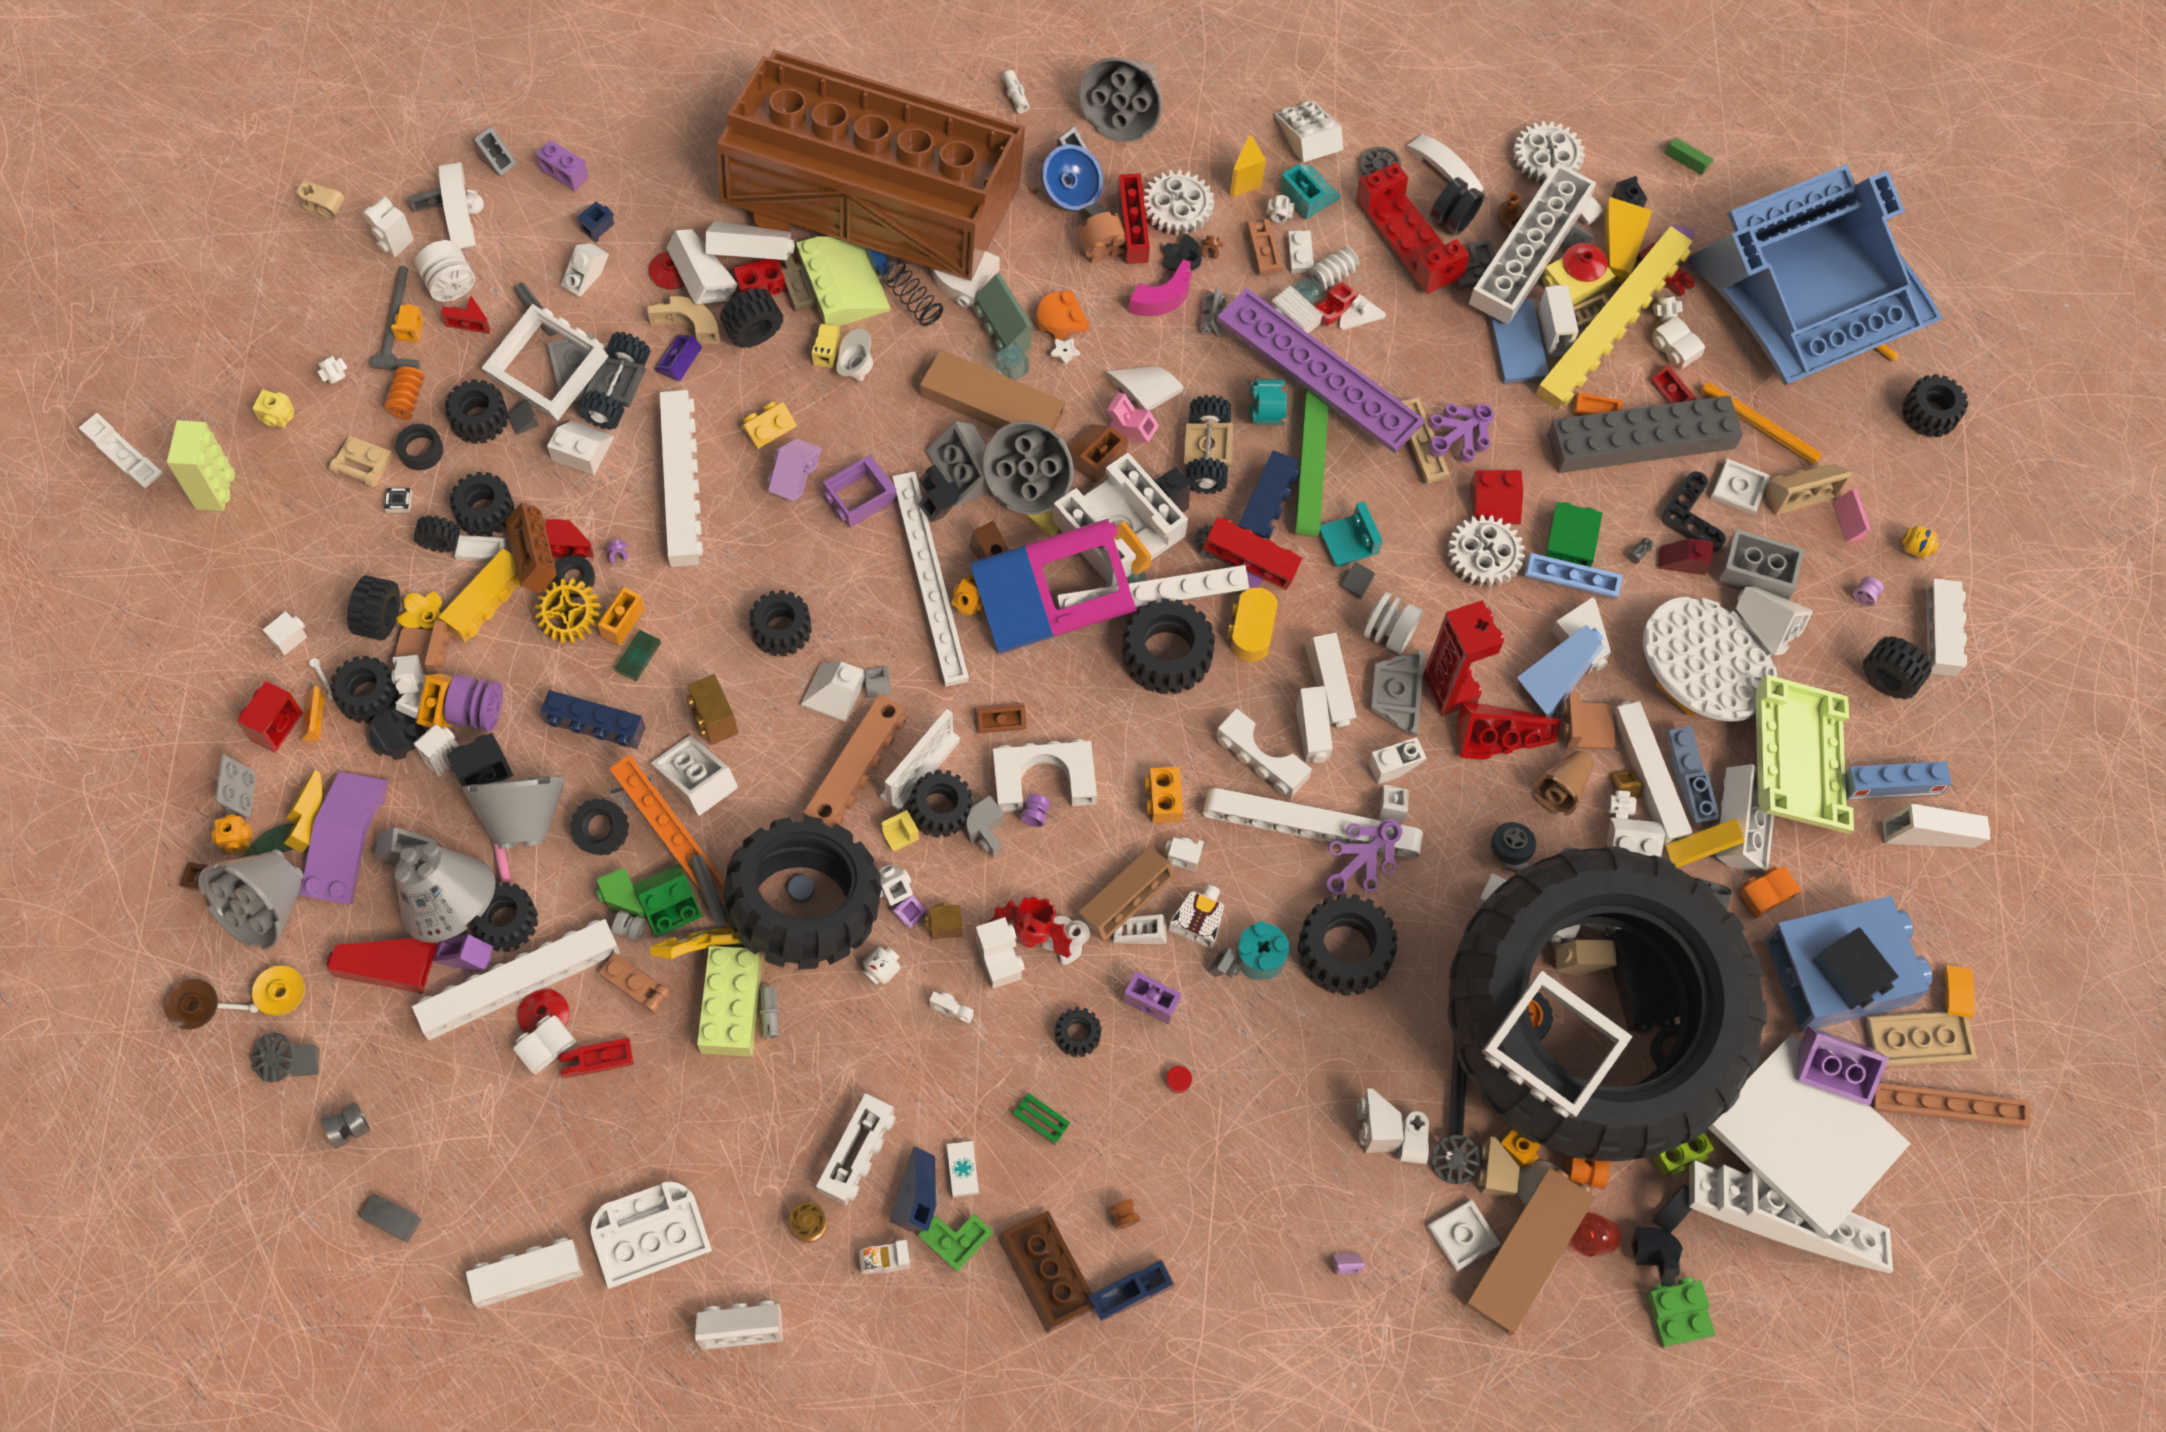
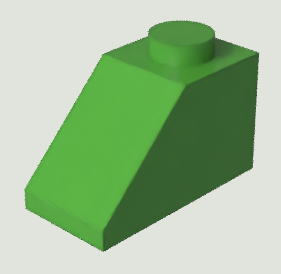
[595,867,647,919]

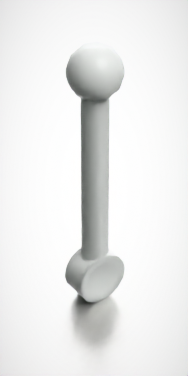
[309,658,334,700]
[217,1003,259,1013]

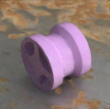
[1853,576,1884,606]

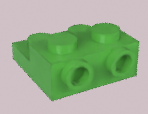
[1646,1277,1716,1348]

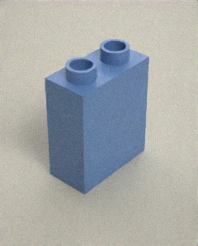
[1764,896,1932,1033]

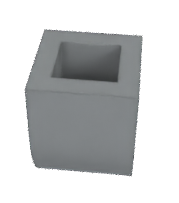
[967,796,1004,858]

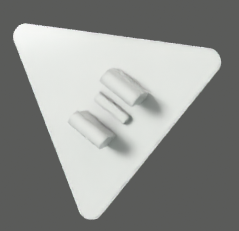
[1339,294,1386,330]

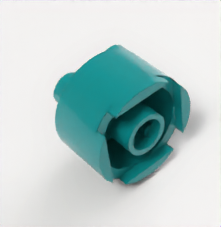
[1248,379,1287,425]
[1236,921,1289,980]

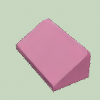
[1833,489,1870,542]

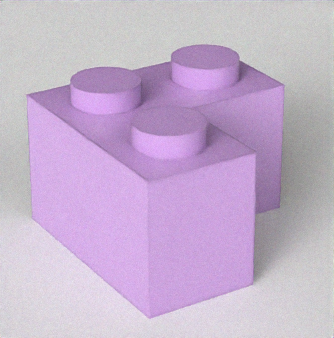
[768,438,822,501]

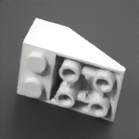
[1275,101,1343,162]

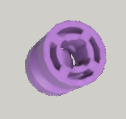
[1021,794,1051,827]

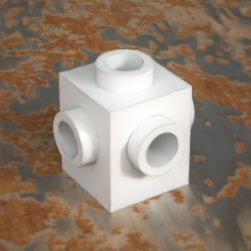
[879,864,913,906]

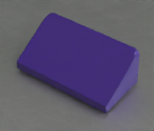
[655,335,702,381]

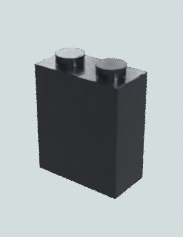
[1812,927,1899,1010]

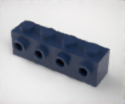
[1238,450,1300,540]
[540,690,646,749]

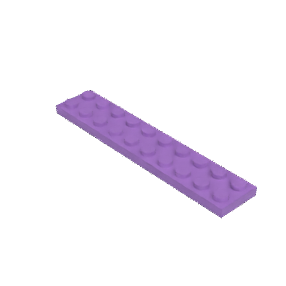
[1217,288,1425,454]

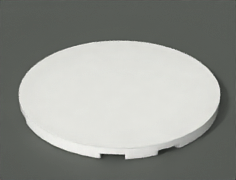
[1643,597,1777,721]

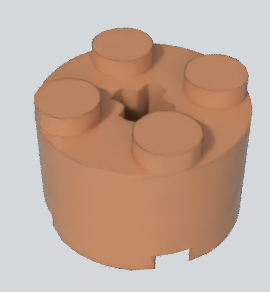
[1077,212,1126,263]

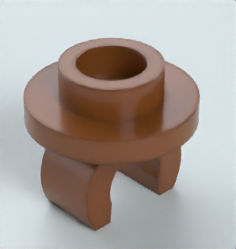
[1201,236,1223,259]

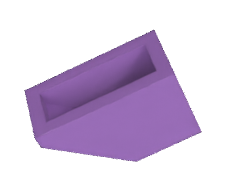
[433,934,493,971]

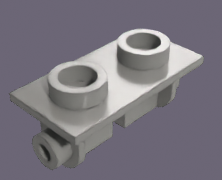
[1200,287,1227,337]

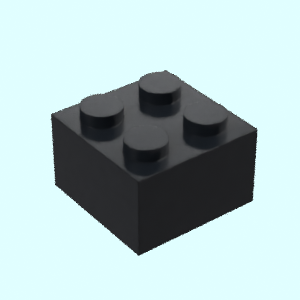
[446,733,514,786]

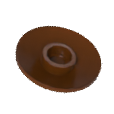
[165,979,218,1030]

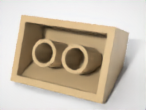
[1765,463,1853,515]

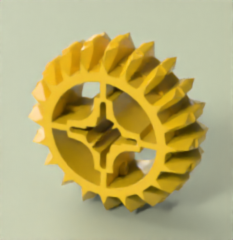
[535,579,601,644]

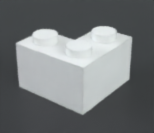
[976,917,1025,989]

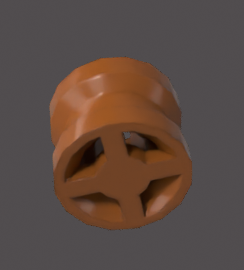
[1108,1199,1140,1230]

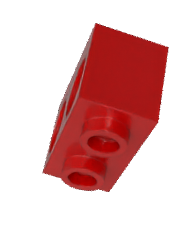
[733,259,786,295]

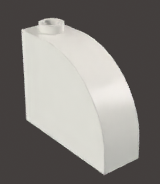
[931,251,1000,309]

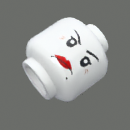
[863,947,900,985]

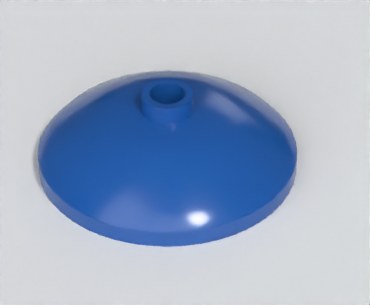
[1041,144,1103,211]

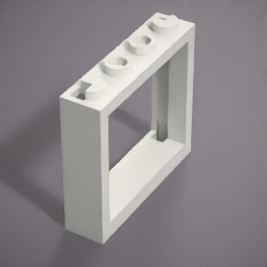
[482,304,609,421]
[1482,971,1633,1118]

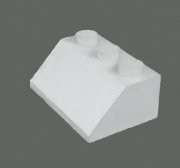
[695,1301,783,1350]

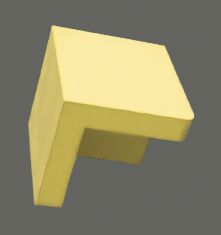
[881,810,919,852]

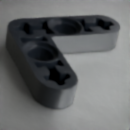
[1662,471,1726,552]

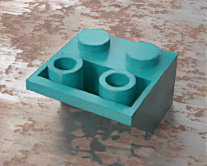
[1279,164,1341,220]

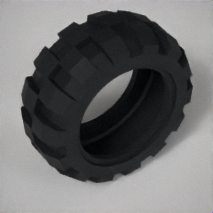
[723,816,882,970]

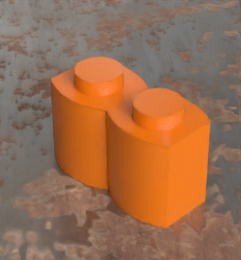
[1739,866,1801,918]

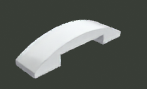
[1406,134,1483,192]
[439,162,476,250]
[79,413,163,489]

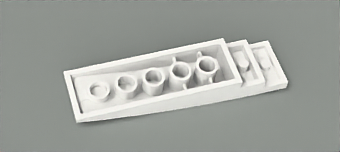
[1689,1160,1893,1274]

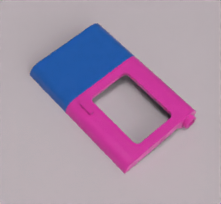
[971,519,1137,654]

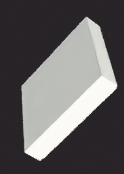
[1710,458,1770,516]
[1427,1199,1501,1273]

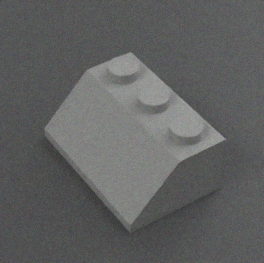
[926,421,991,506]

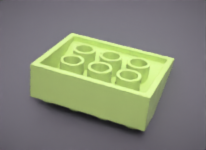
[796,236,891,326]

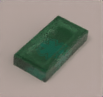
[614,630,661,682]

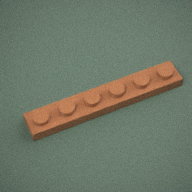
[1872,1083,2030,1128]

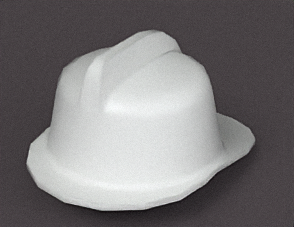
[836,329,873,381]

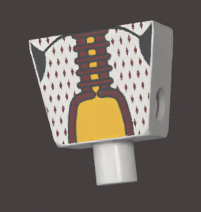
[1169,885,1224,950]

